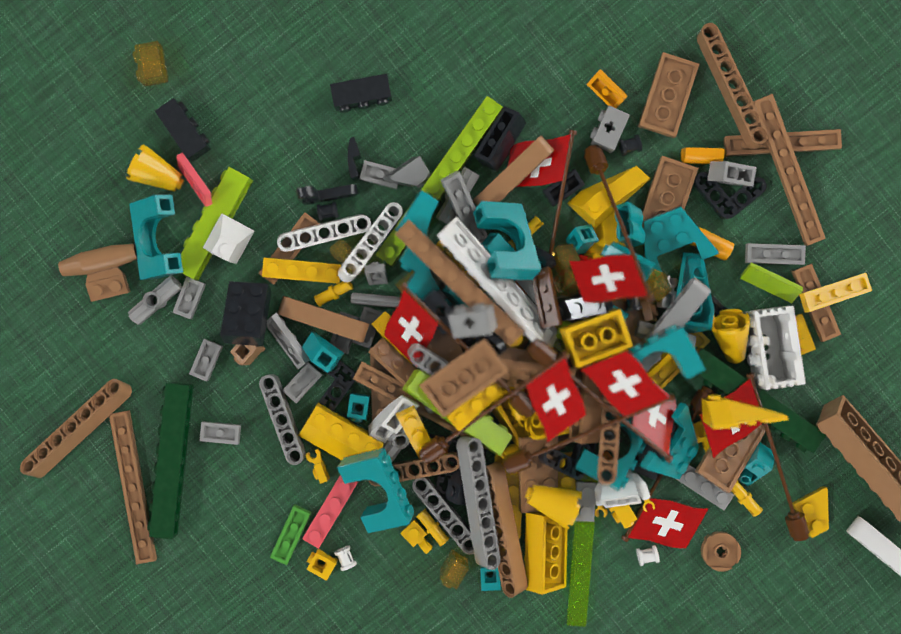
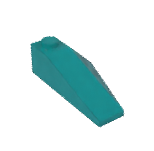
[676,252,715,333]

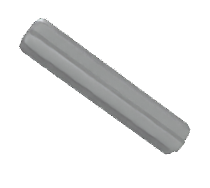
[351,293,401,308]

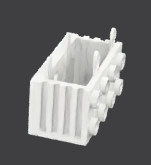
[742,306,806,390]

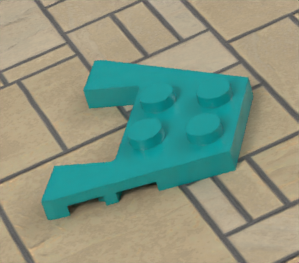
[643,206,719,281]
[640,402,699,480]

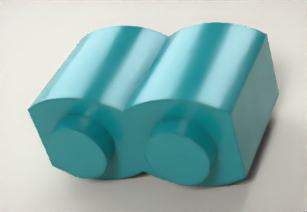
[615,202,645,247]

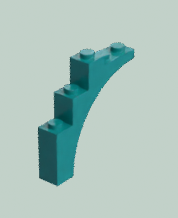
[395,190,456,312]

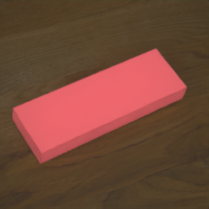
[176,153,212,207]

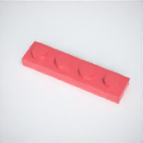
[302,475,358,549]

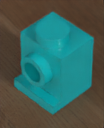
[566,224,599,255]
[347,392,371,422]
[480,566,501,591]

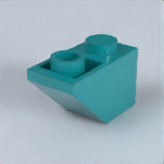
[302,331,344,373]
[738,442,775,487]

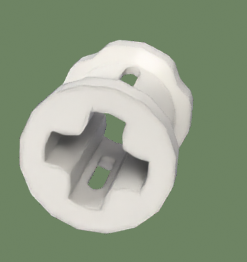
[636,545,660,566]
[334,546,357,571]

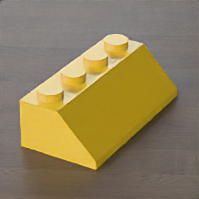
[298,403,384,460]
[524,511,568,595]

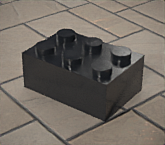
[220,281,271,346]

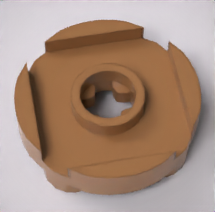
[701,531,741,572]

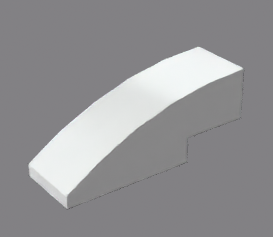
[368,395,419,443]

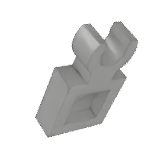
[656,276,677,310]

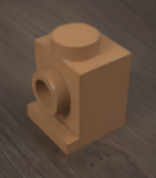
[230,344,266,365]

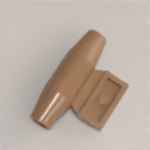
[58,243,137,302]

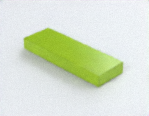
[740,262,803,303]

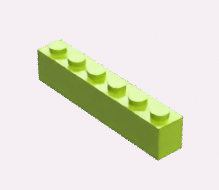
[181,167,253,280]
[402,370,513,456]

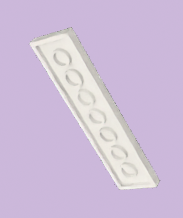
[437,217,557,347]

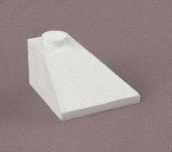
[203,214,255,264]

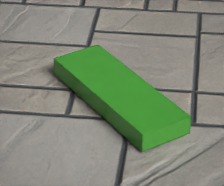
[270,504,312,565]

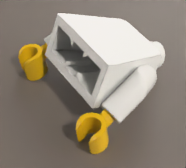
[594,470,655,518]

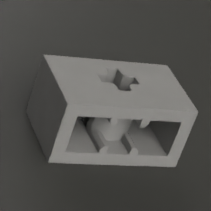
[590,106,630,153]
[707,161,756,187]
[448,303,497,338]

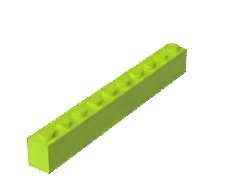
[376,96,503,267]

